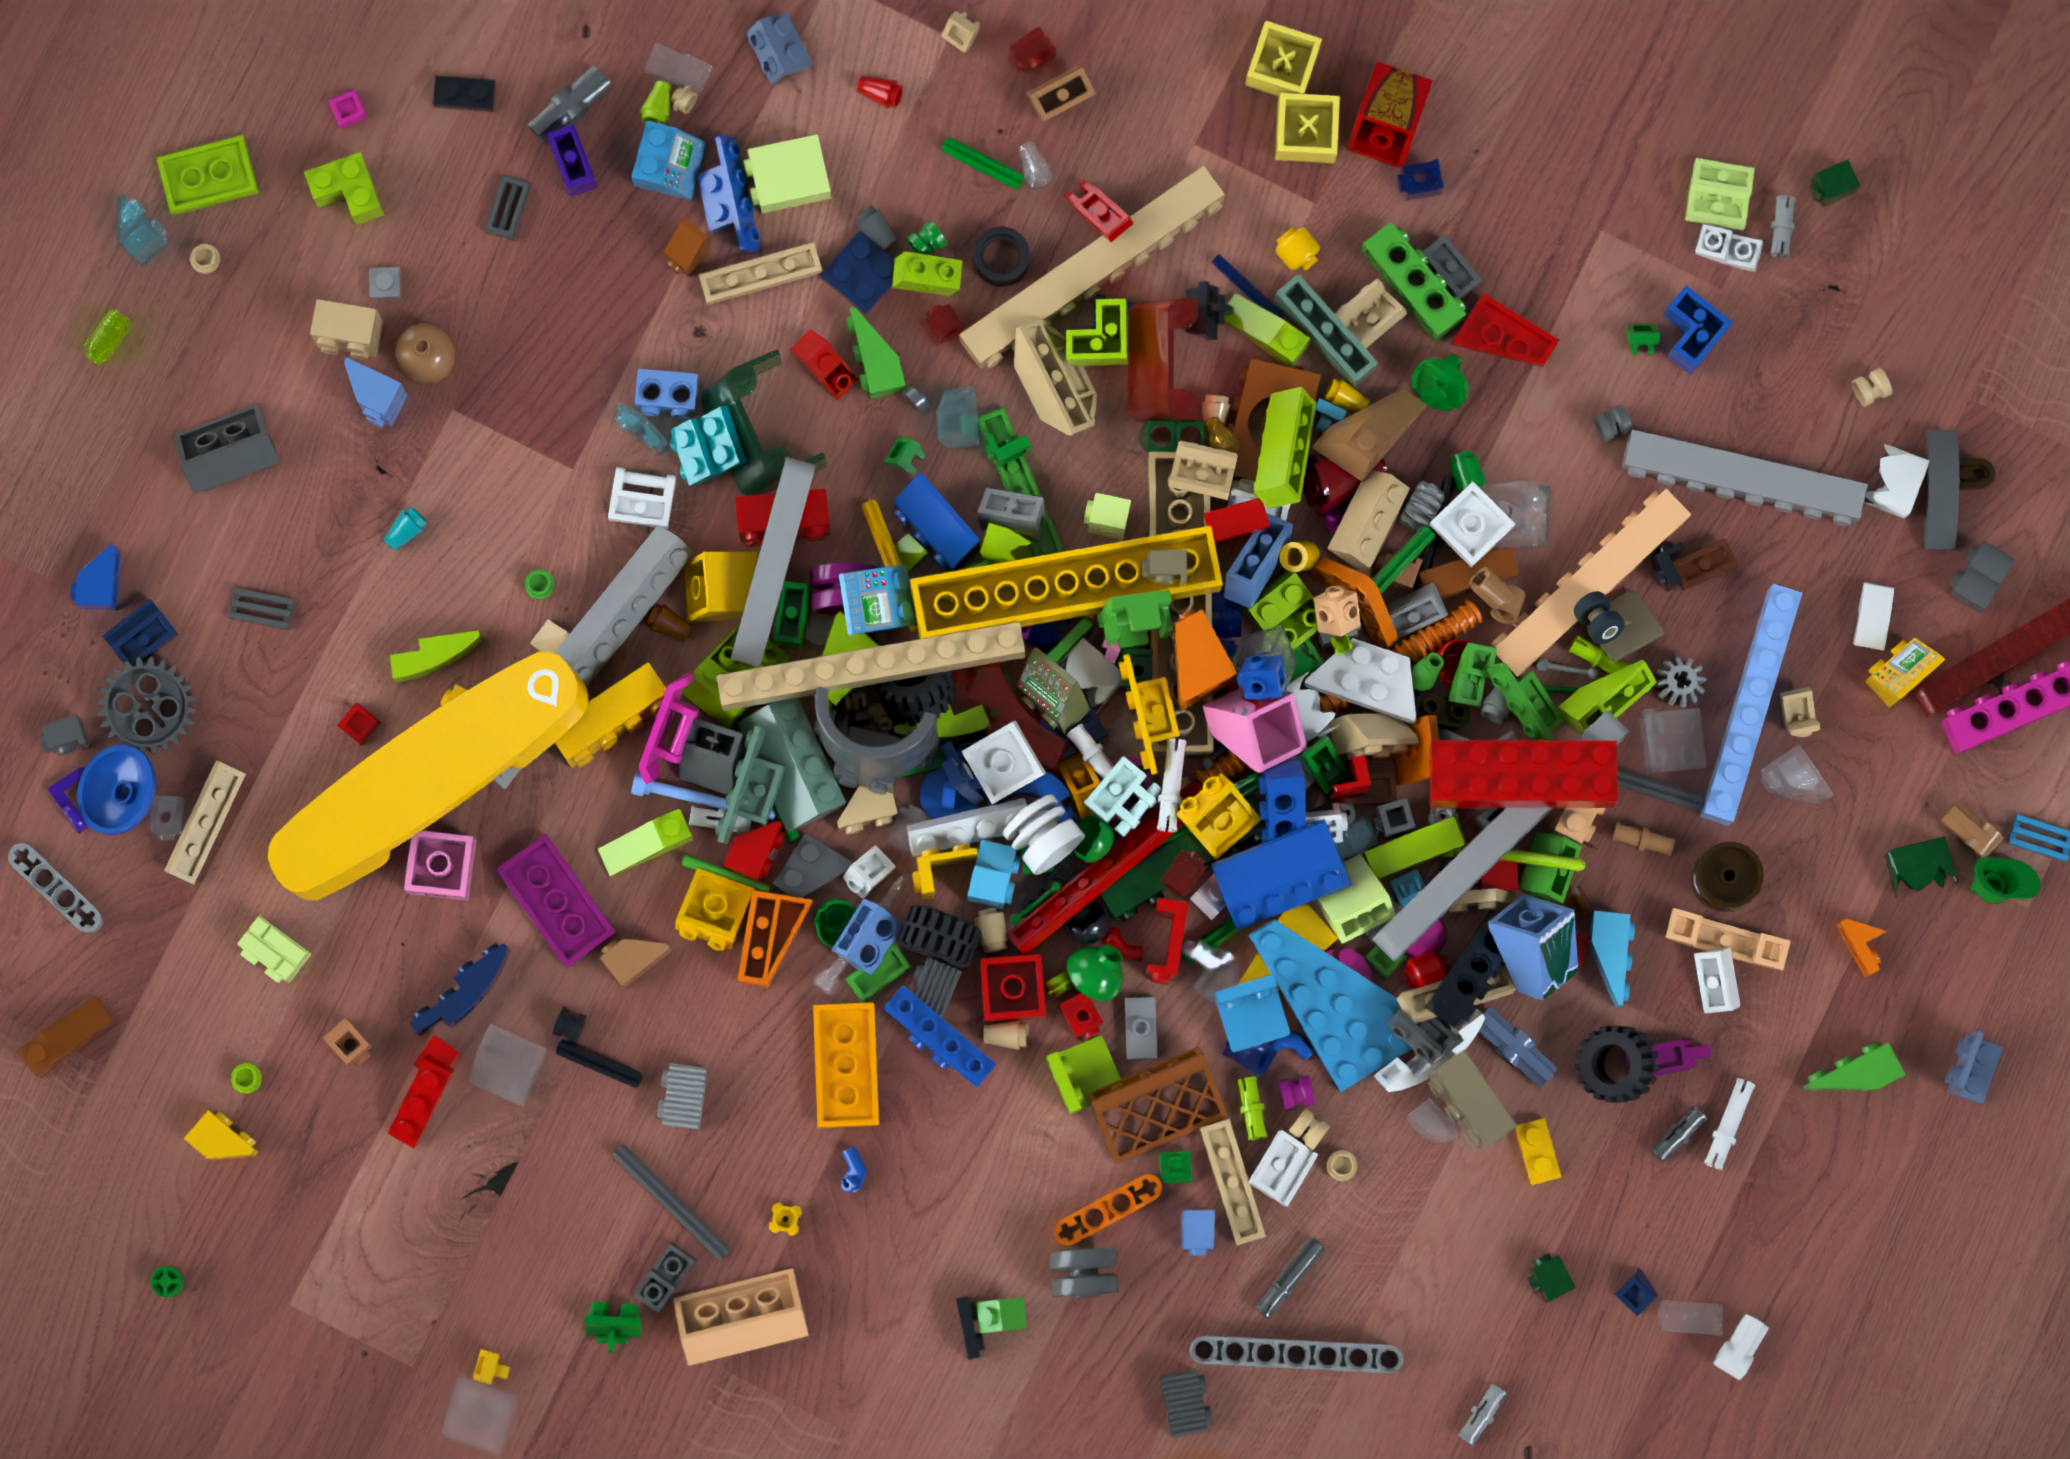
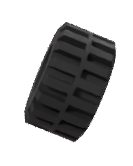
[875,671,956,726]
[897,905,982,968]
[1575,1026,1659,1103]

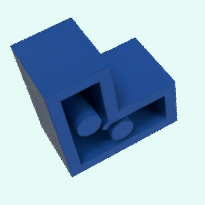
[1662,285,1733,375]

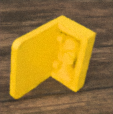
[912,844,978,900]

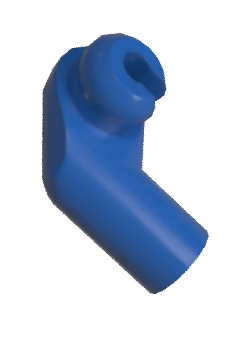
[1269,1031,1315,1061]
[841,1146,867,1193]

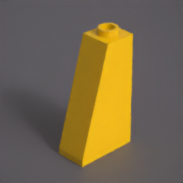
[1238,903,1338,992]

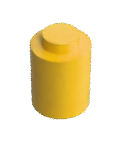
[1279,540,1320,572]

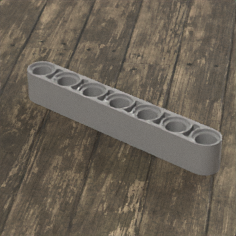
[730,457,816,668]
[1189,1336,1404,1374]

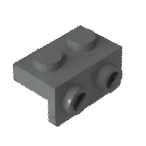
[1386,1008,1457,1065]

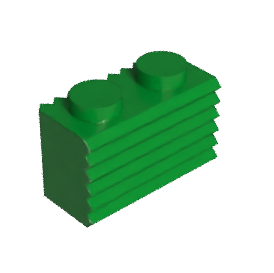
[772,581,811,649]

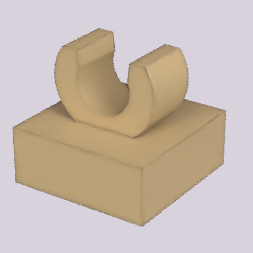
[941,11,980,53]

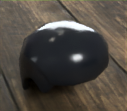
[1063,901,1111,944]

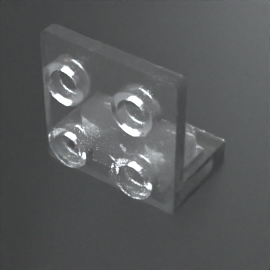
[1639,708,1707,774]

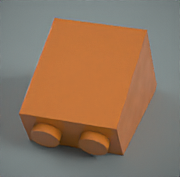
[1173,609,1238,711]

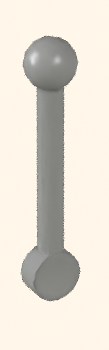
[1537,658,1599,679]

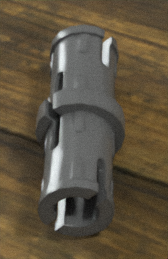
[1650,1106,1707,1163]

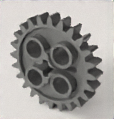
[97,657,197,755]

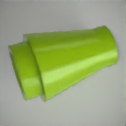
[640,81,673,125]

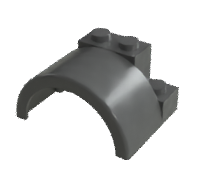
[814,687,939,795]

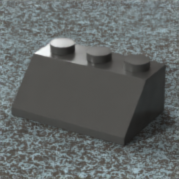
[174,403,279,494]

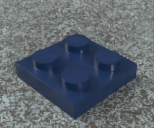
[821,231,895,315]

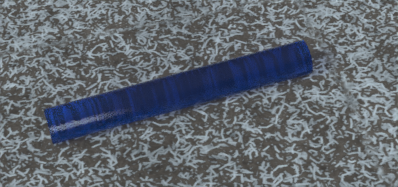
[1211,254,1285,319]

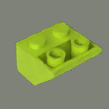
[1240,570,1318,657]

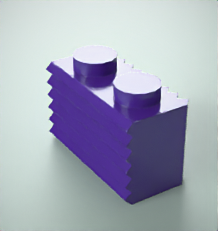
[547,125,597,197]

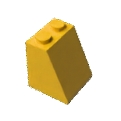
[683,551,778,623]

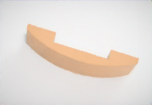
[1665,908,1791,971]

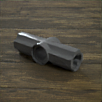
[528,66,612,145]

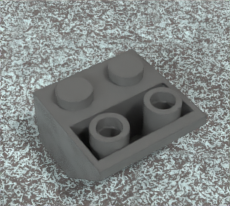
[679,718,748,794]

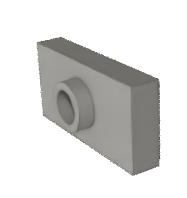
[1124,997,1158,1060]

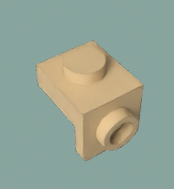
[1780,687,1820,737]

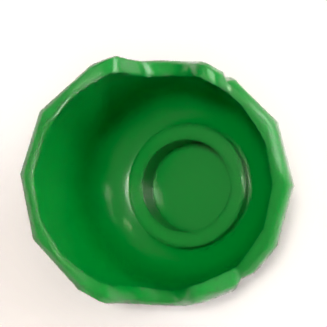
[1073,814,1114,863]
[814,898,857,947]

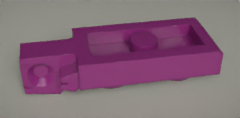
[1623,1039,1711,1076]

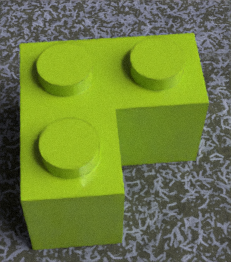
[304,152,384,225]
[1066,298,1129,366]

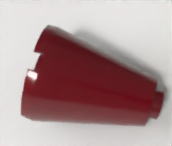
[1302,454,1387,514]

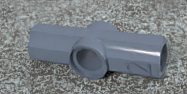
[1478,1006,1558,1088]

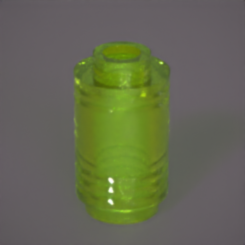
[82,309,131,366]

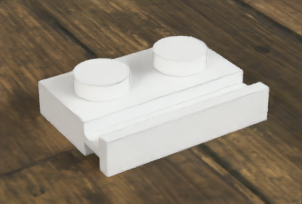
[1248,1130,1318,1207]

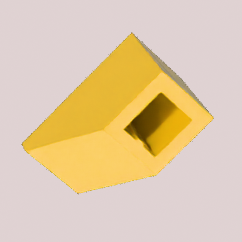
[184,1110,259,1160]

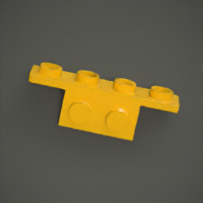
[1119,654,1180,774]

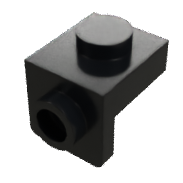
[1651,541,1684,592]

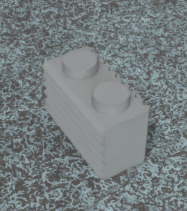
[657,1063,708,1130]

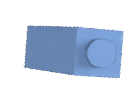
[1181,1210,1215,1256]

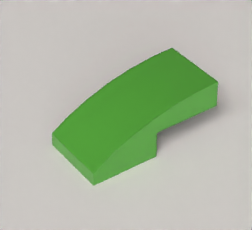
[1448,643,1497,707]

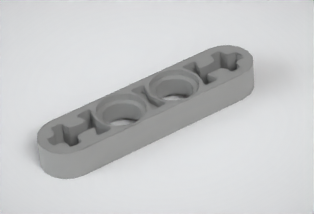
[8,843,103,934]

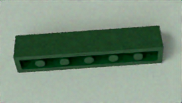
[1099,794,1265,922]

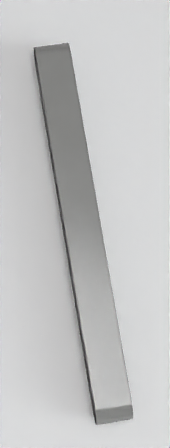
[1373,710,1630,962]

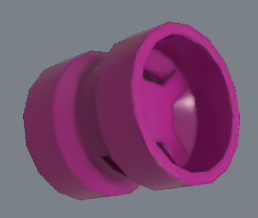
[1279,1075,1315,1111]

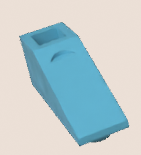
[1588,911,1635,1008]

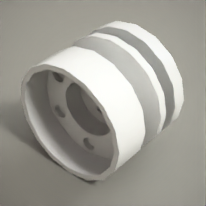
[1003,794,1085,875]

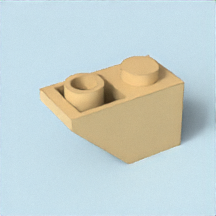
[837,786,898,835]

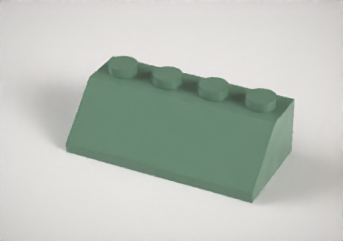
[737,698,846,833]

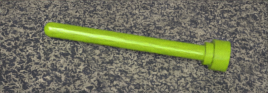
[1442,843,1586,871]

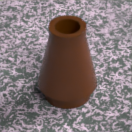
[645,603,692,641]

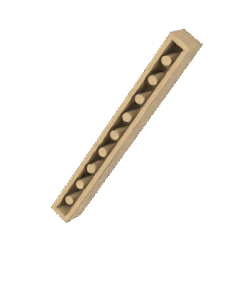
[959,166,1225,369]
[716,622,1025,711]

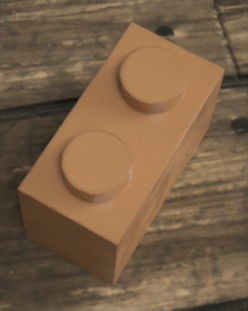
[1026,65,1096,122]

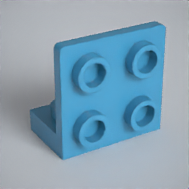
[1214,974,1290,1053]

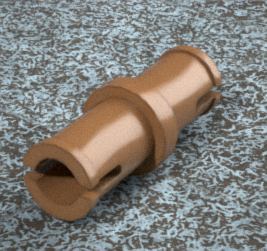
[1611,821,1675,856]

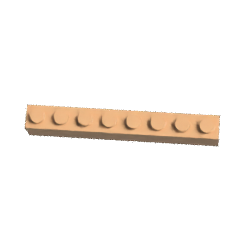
[1491,488,1691,679]

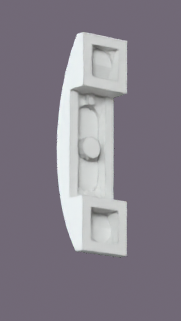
[1374,1009,1485,1092]

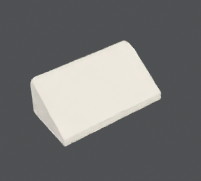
[1694,947,1740,1014]

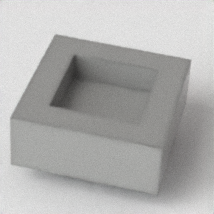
[369,267,401,300]

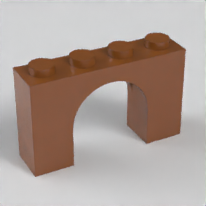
[1225,358,1321,481]

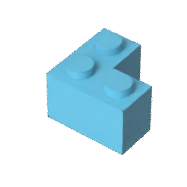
[968,840,1021,910]

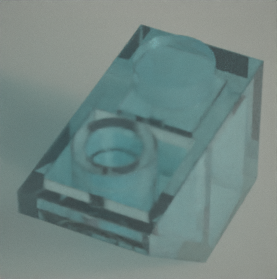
[117,194,168,267]
[936,386,979,449]

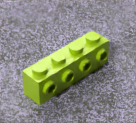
[1253,386,1317,509]

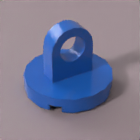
[920,767,979,819]

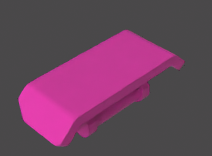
[639,671,699,784]

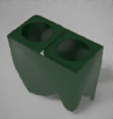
[1139,421,1205,454]
[1885,836,1956,898]

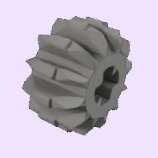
[1399,481,1444,532]
[1654,656,1707,708]

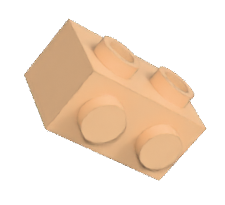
[1551,808,1606,845]

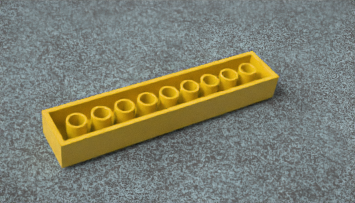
[910,526,1223,639]

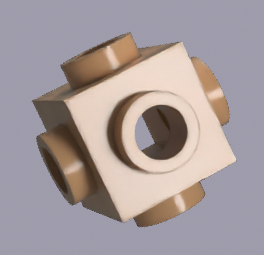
[1314,586,1361,636]

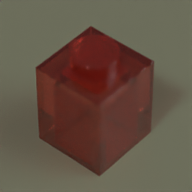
[1160,849,1207,900]

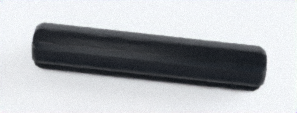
[556,1039,643,1088]

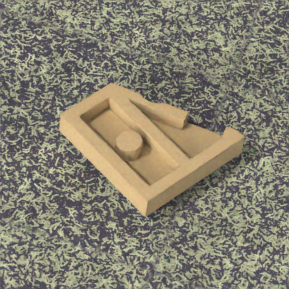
[1449,888,1516,913]

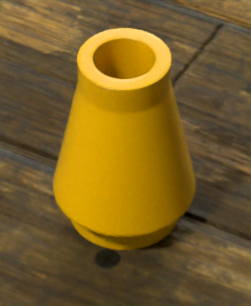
[1323,378,1370,413]

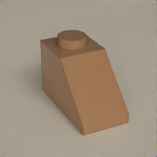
[600,939,672,989]

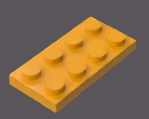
[813,1002,879,1128]

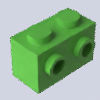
[1518,832,1582,903]

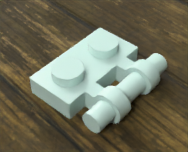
[1084,756,1162,837]

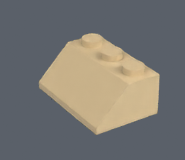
[1327,470,1410,577]

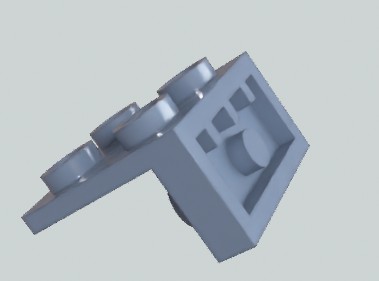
[1945,1030,2003,1105]

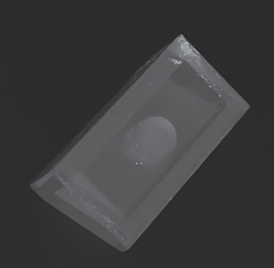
[1096,710,1144,766]
[1658,1300,1723,1336]

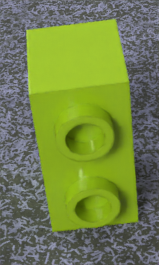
[892,251,962,297]

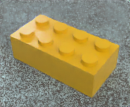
[555,662,666,768]

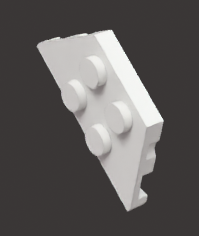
[1305,638,1416,725]

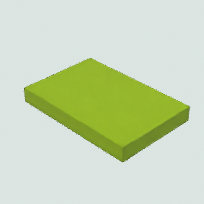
[156,135,259,216]

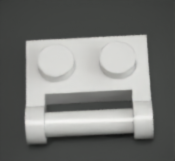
[608,467,677,529]

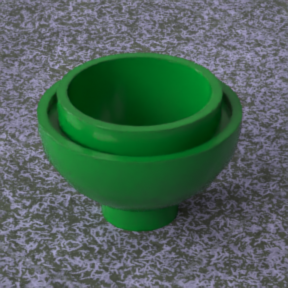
[1067,945,1124,1001]

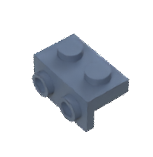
[747,12,812,84]

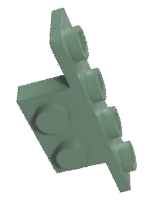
[716,725,786,844]

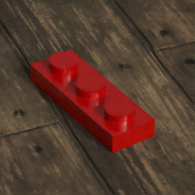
[387,1055,455,1148]

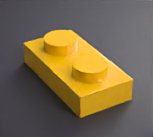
[1515,1118,1561,1186]

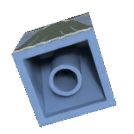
[1488,894,1578,1001]

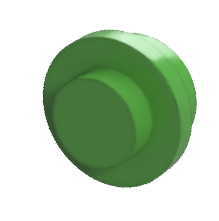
[524,569,555,600]

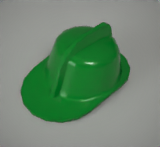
[1970,857,2041,904]

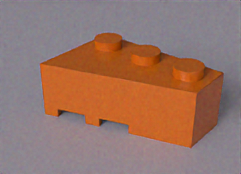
[737,890,813,989]

